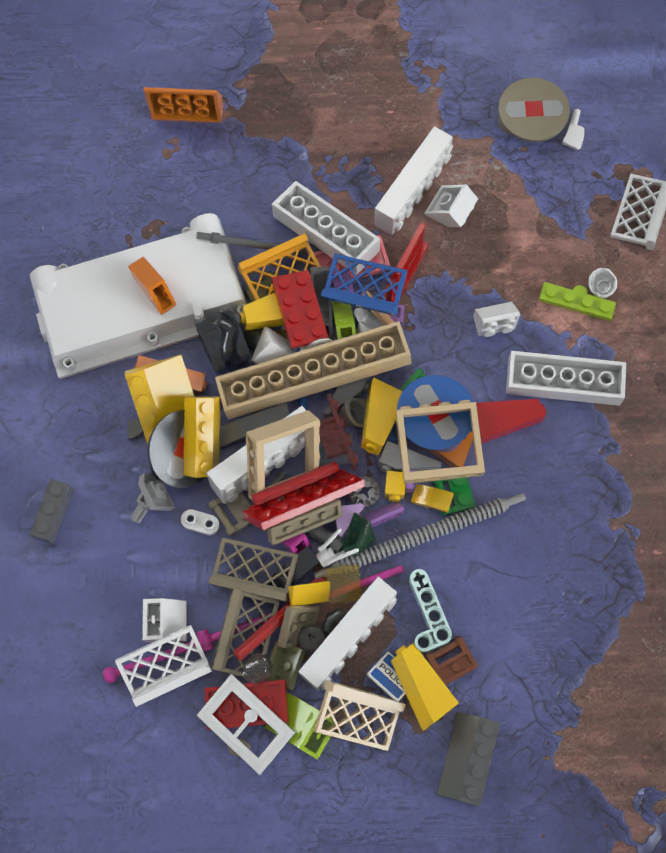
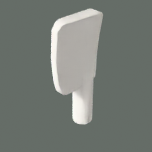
[562,109,584,150]

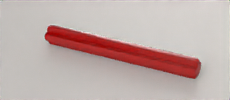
[252,462,339,506]

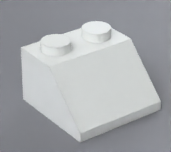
[424,184,478,227]

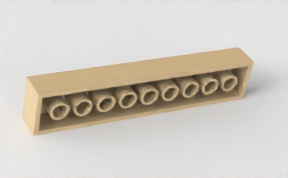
[215,321,412,420]

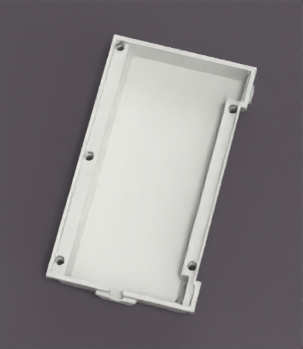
[30,213,248,379]

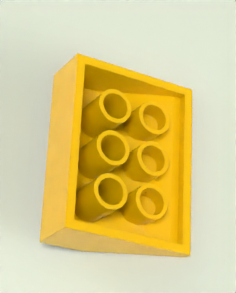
[125,355,194,444]

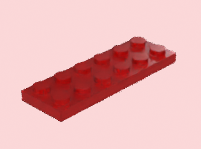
[242,469,365,530]

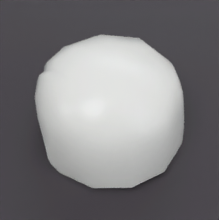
[588,268,617,298]

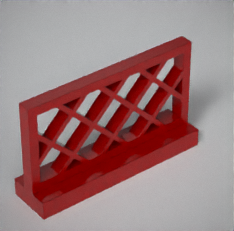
[380,223,429,302]

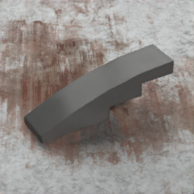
[220,403,290,449]

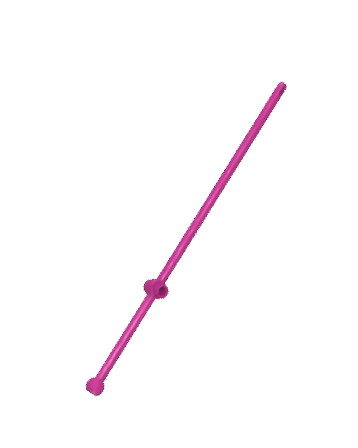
[103,566,404,683]

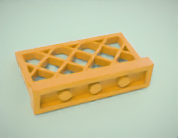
[238,233,321,301]

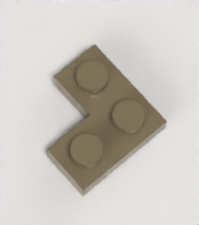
[277,604,320,648]

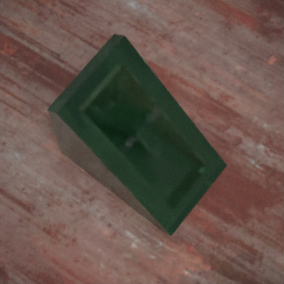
[340,512,375,557]

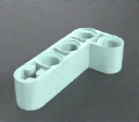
[409,569,452,653]

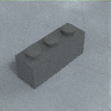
[30,479,74,544]

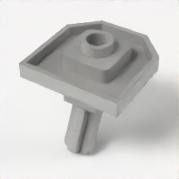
[131,473,175,523]

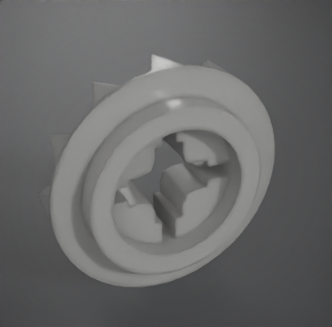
[349,476,380,507]

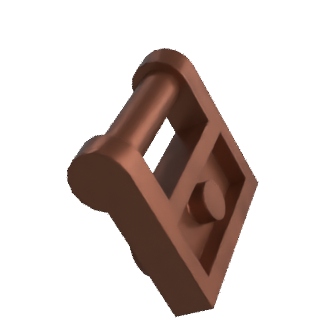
[425,635,479,685]

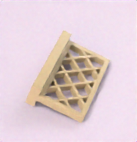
[314,680,406,751]

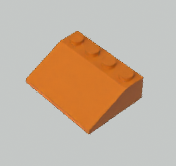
[144,87,223,123]

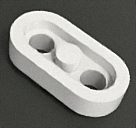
[181,510,220,536]

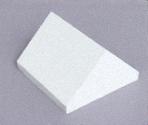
[251,326,297,364]

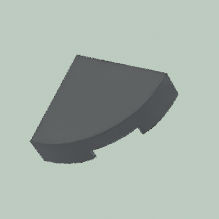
[128,420,143,440]

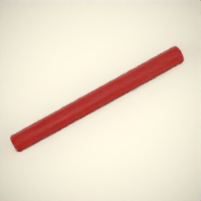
[233,577,325,661]

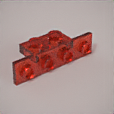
[319,394,358,471]

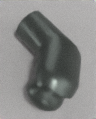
[322,608,347,633]

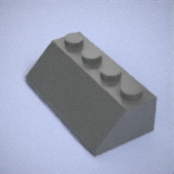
[437,712,500,807]

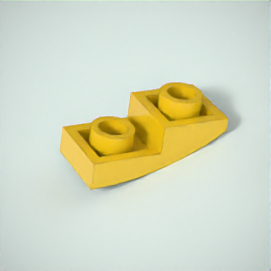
[410,484,454,513]

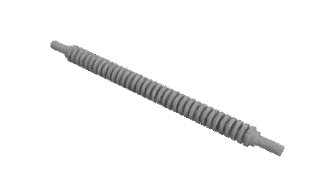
[313,493,526,578]

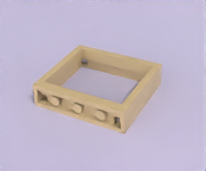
[396,400,485,484]
[246,410,320,500]

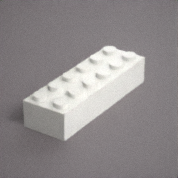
[374,126,453,236]
[272,181,380,275]
[506,351,626,406]
[207,406,306,504]
[298,577,397,691]

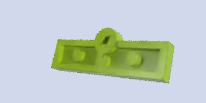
[539,282,616,321]

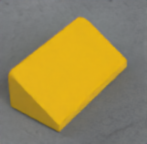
[288,581,330,606]

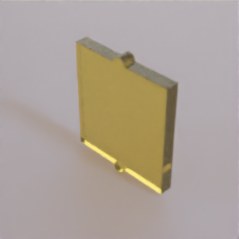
[326,565,361,604]

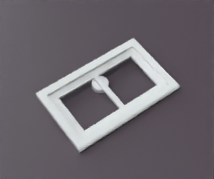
[197,674,295,775]

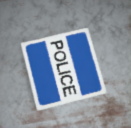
[366,651,406,703]

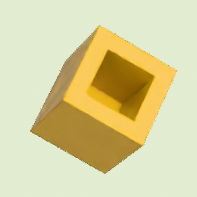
[384,471,405,502]

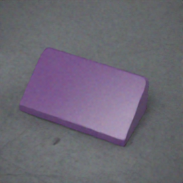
[363,502,404,529]

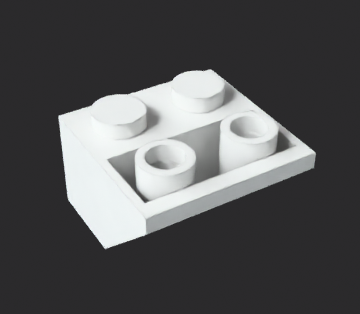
[473,302,520,337]
[142,598,187,643]

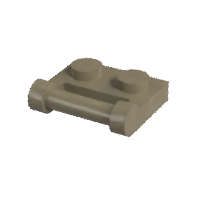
[208,492,252,537]

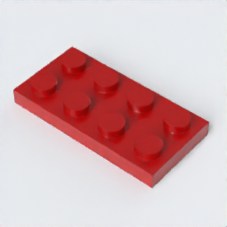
[271,270,329,349]
[204,680,289,730]

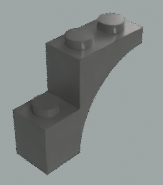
[310,266,333,339]

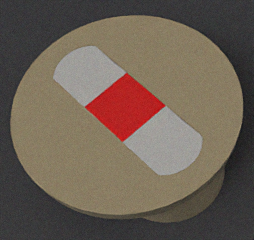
[497,78,570,142]

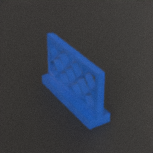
[321,253,407,317]

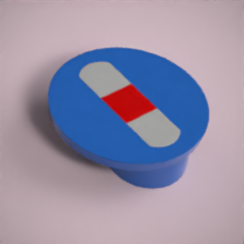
[397,375,473,452]

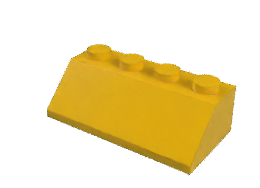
[183,396,220,478]

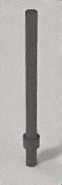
[196,232,305,255]

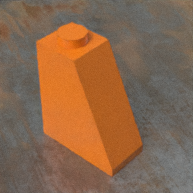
[127,257,177,315]

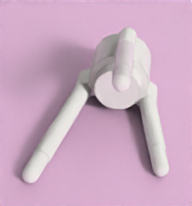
[316,528,363,567]

